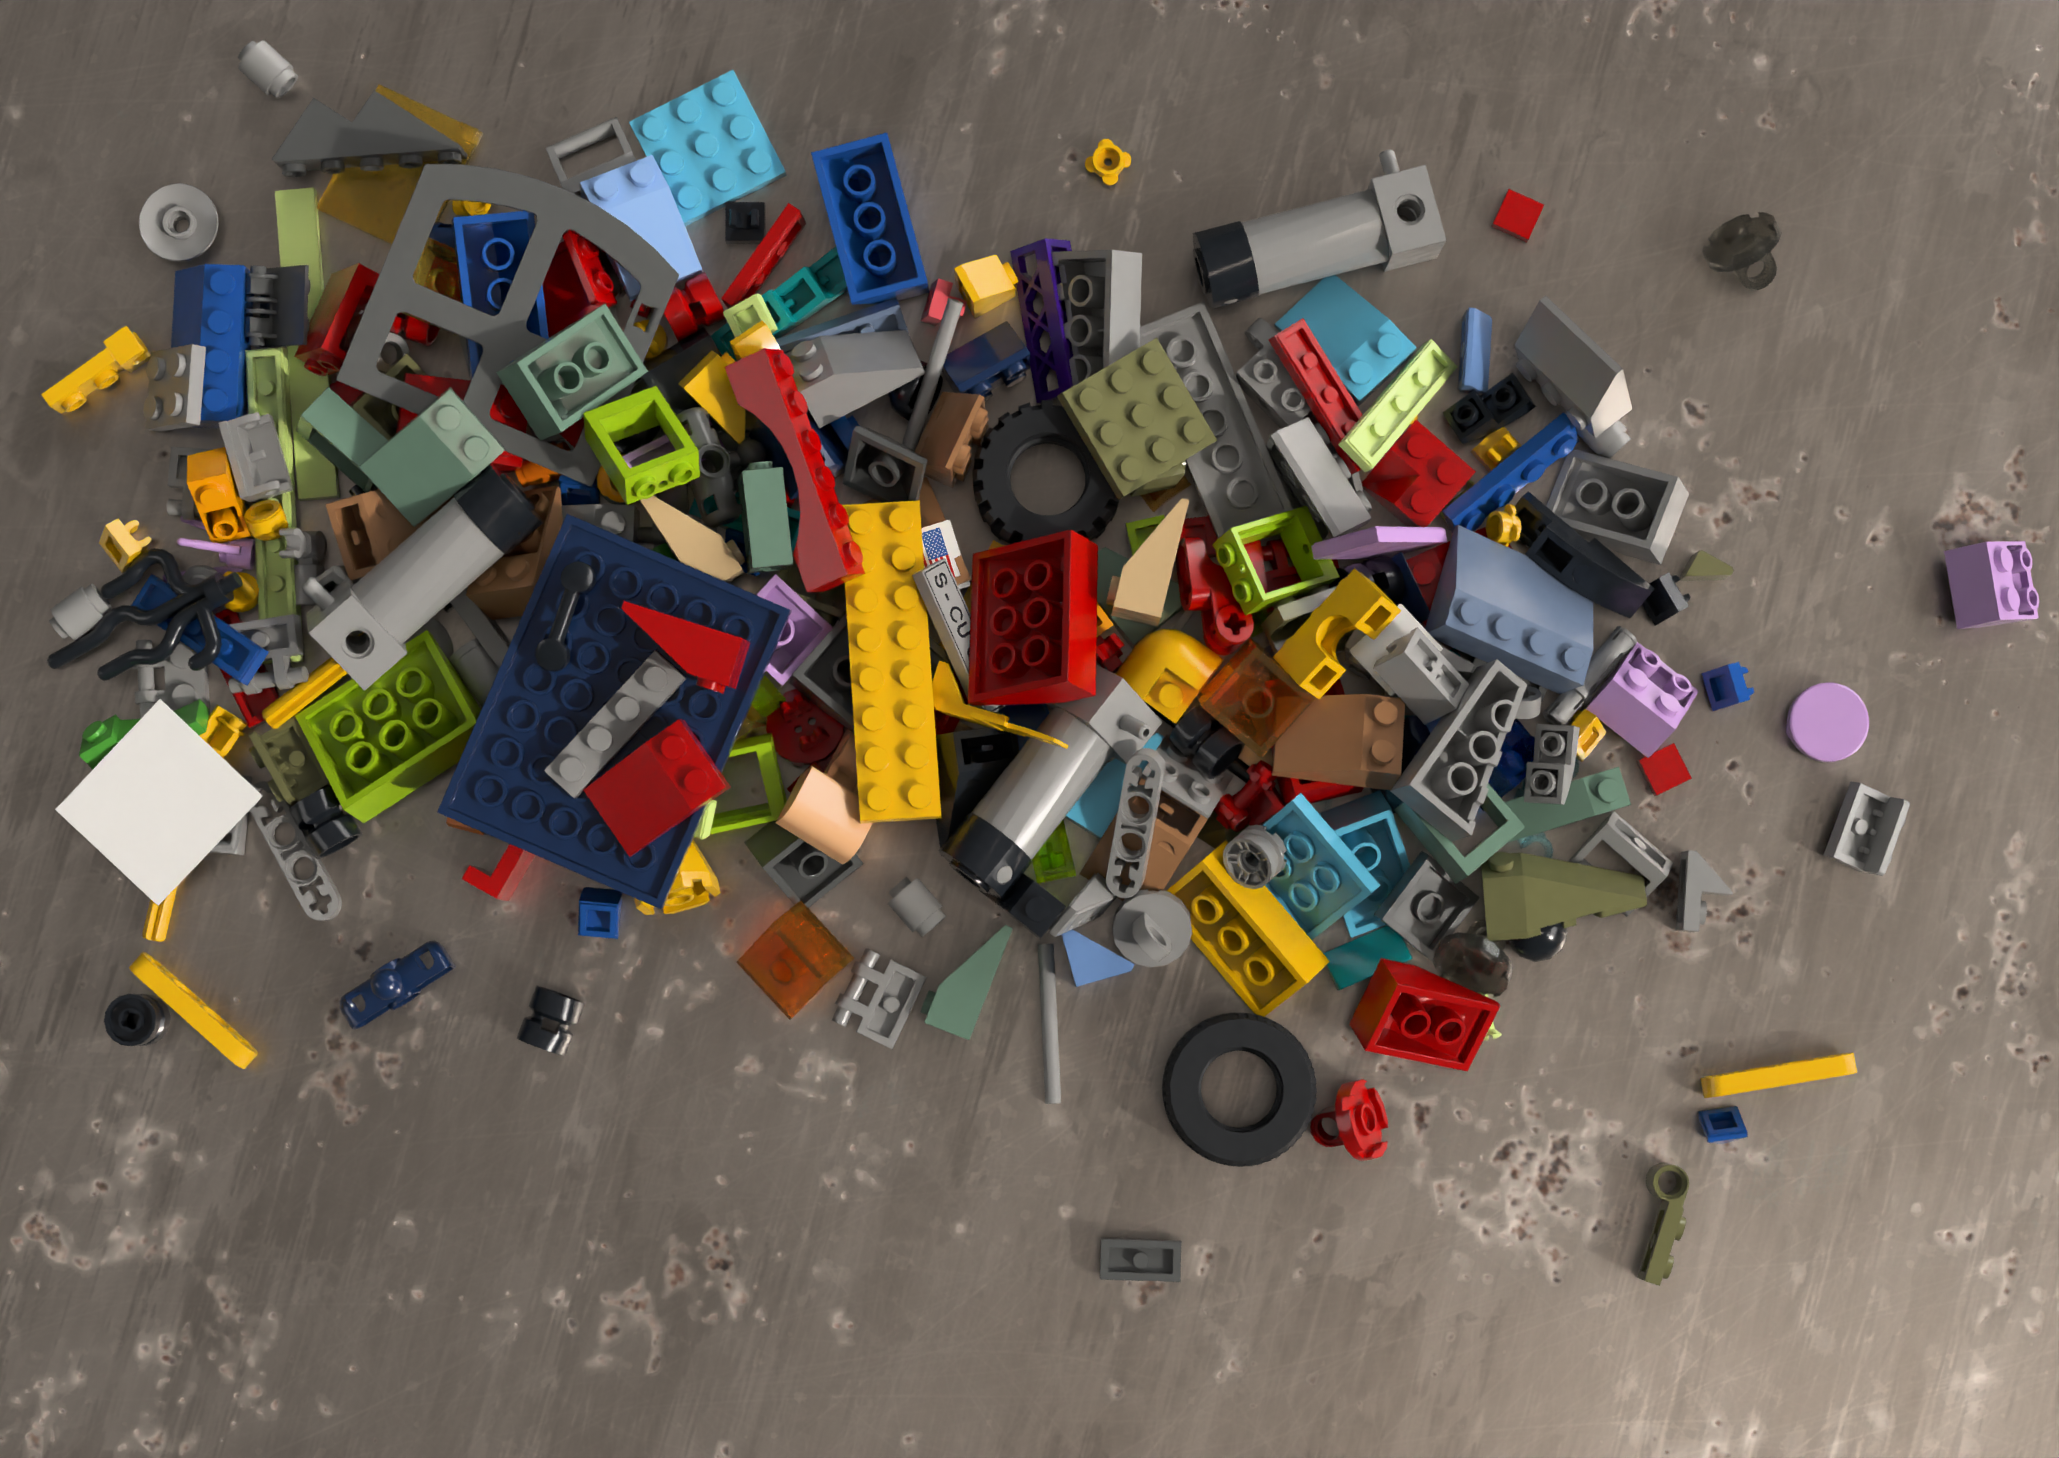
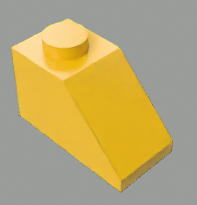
[954,255,1018,319]
[678,350,745,444]

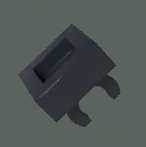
[725,202,766,244]
[1642,572,1691,626]

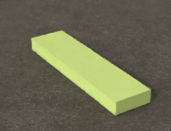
[1338,339,1458,473]

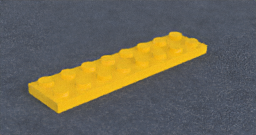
[842,500,941,824]

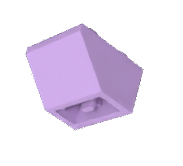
[1944,541,2039,629]
[1586,642,1699,758]

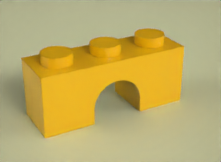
[1273,568,1401,699]

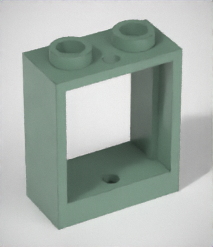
[296,387,388,492]
[737,461,793,574]
[1394,783,1525,884]

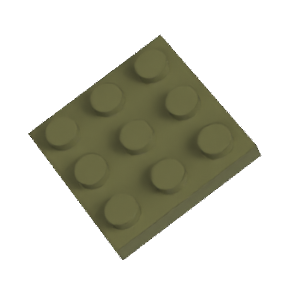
[1057,338,1217,500]

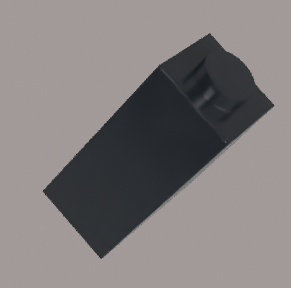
[979,873,1066,940]

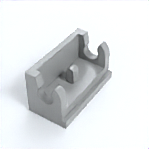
[218,412,294,503]
[1373,627,1469,725]

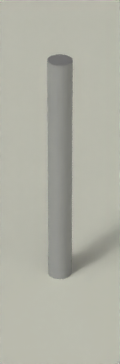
[902,298,963,451]
[1038,944,1061,1104]

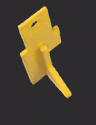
[932,661,1068,749]

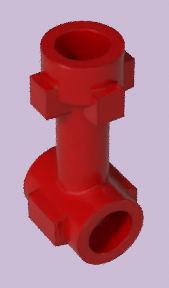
[1213,760,1278,832]

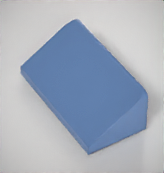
[1458,307,1492,394]

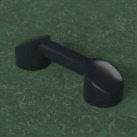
[535,561,596,672]

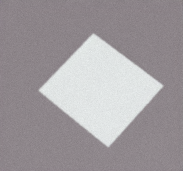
[55,699,263,906]

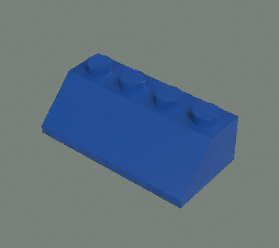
[811,133,929,305]
[451,211,549,379]
[171,264,254,429]

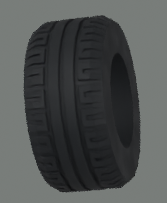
[1162,1013,1317,1167]

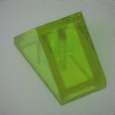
[1032,820,1076,885]

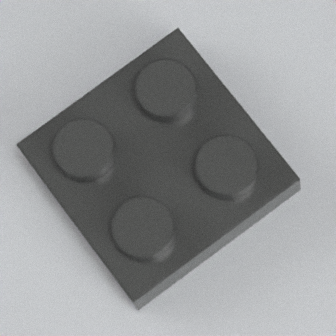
[1374,851,1480,961]

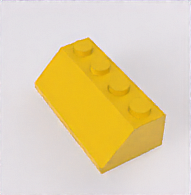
[1167,840,1330,1017]

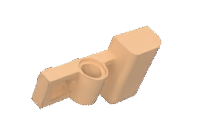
[775,729,873,865]

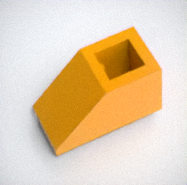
[186,447,251,543]

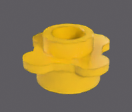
[1085,139,1131,186]
[1486,504,1521,547]

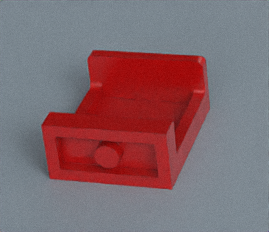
[542,230,618,338]
[294,263,380,376]
[462,844,535,901]

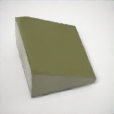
[1680,550,1734,581]

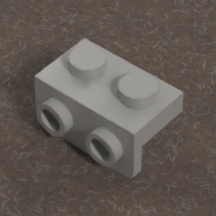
[1824,781,1910,876]

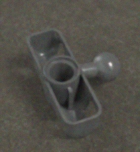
[676,407,767,528]

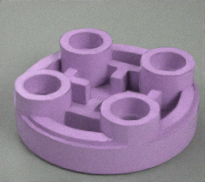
[1786,682,1869,762]

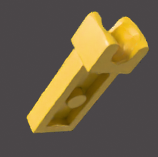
[41,326,151,414]

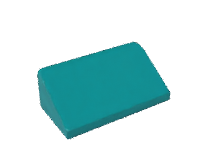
[1323,926,1413,990]

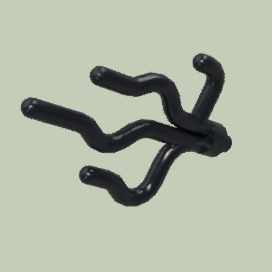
[47,548,243,681]

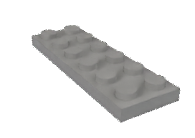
[1140,301,1293,539]

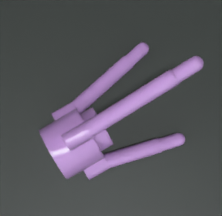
[163,516,256,581]

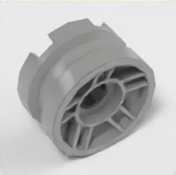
[1223,825,1287,889]

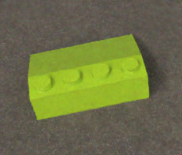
[295,630,481,823]

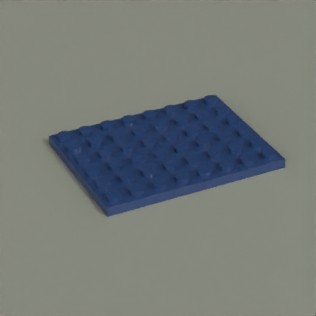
[437,514,792,909]

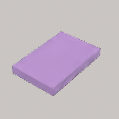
[1311,526,1447,559]

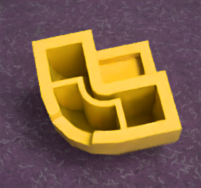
[1115,629,1224,724]

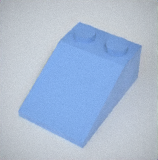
[580,155,702,301]

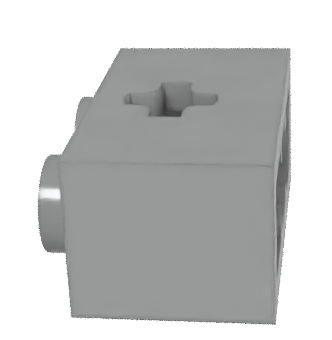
[1236,345,1313,429]

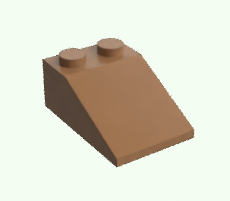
[1272,694,1405,790]

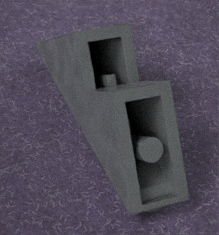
[272,90,468,177]

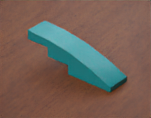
[711,246,848,361]

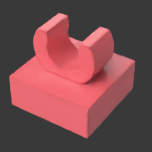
[921,278,967,326]

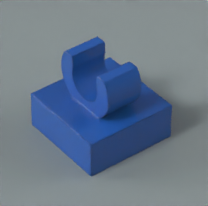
[1701,662,1754,711]

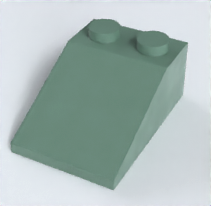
[496,304,648,441]
[359,387,505,527]

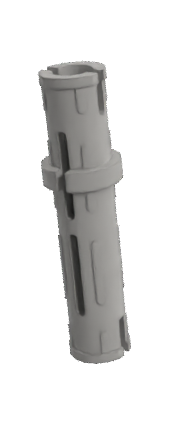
[1543,626,1637,725]

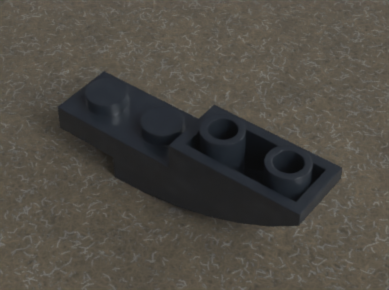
[1515,491,1655,618]

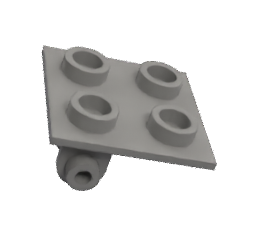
[1141,734,1233,819]

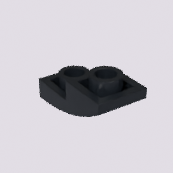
[1443,372,1536,444]

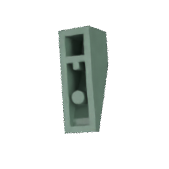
[1505,767,1631,843]
[920,925,1013,1040]

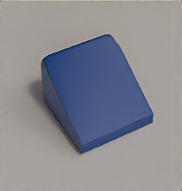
[578,887,622,939]

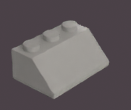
[1514,296,1632,438]
[1266,417,1372,541]

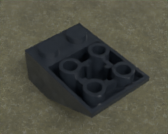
[936,724,1019,856]

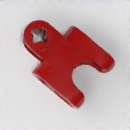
[1176,537,1267,656]

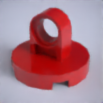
[1310,1079,1388,1162]

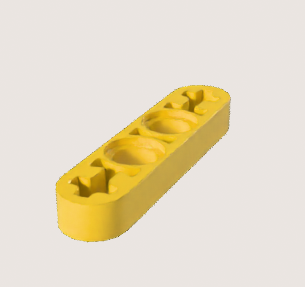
[129,951,258,1069]
[1700,1052,1857,1098]

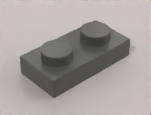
[1100,1238,1182,1282]

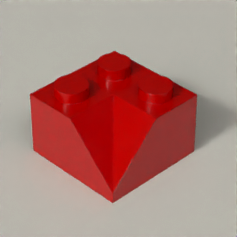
[1362,420,1476,527]

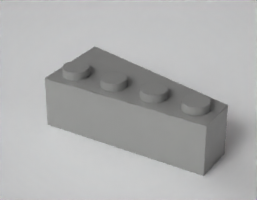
[1051,250,1142,386]
[1391,659,1527,842]

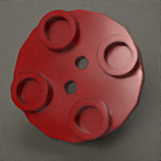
[766,688,845,766]

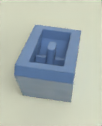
[1061,929,1135,987]

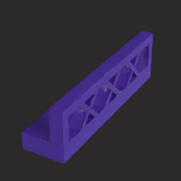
[1010,238,1073,403]

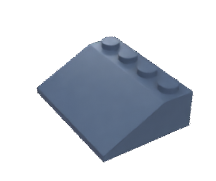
[1425,525,1593,694]

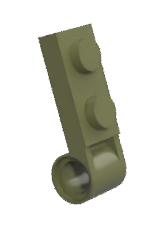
[1637,1163,1689,1286]

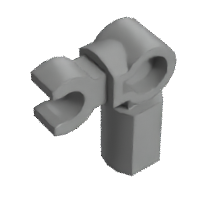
[279,528,327,606]

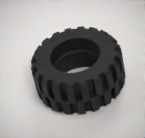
[972,400,1120,545]

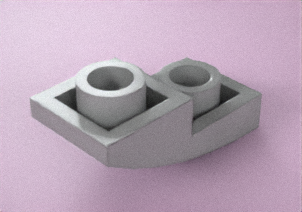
[1524,724,1580,805]

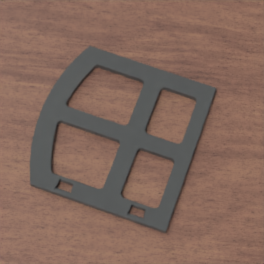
[336,164,679,487]

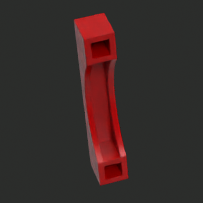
[725,348,865,592]

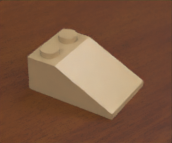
[639,496,746,583]
[1106,498,1189,627]

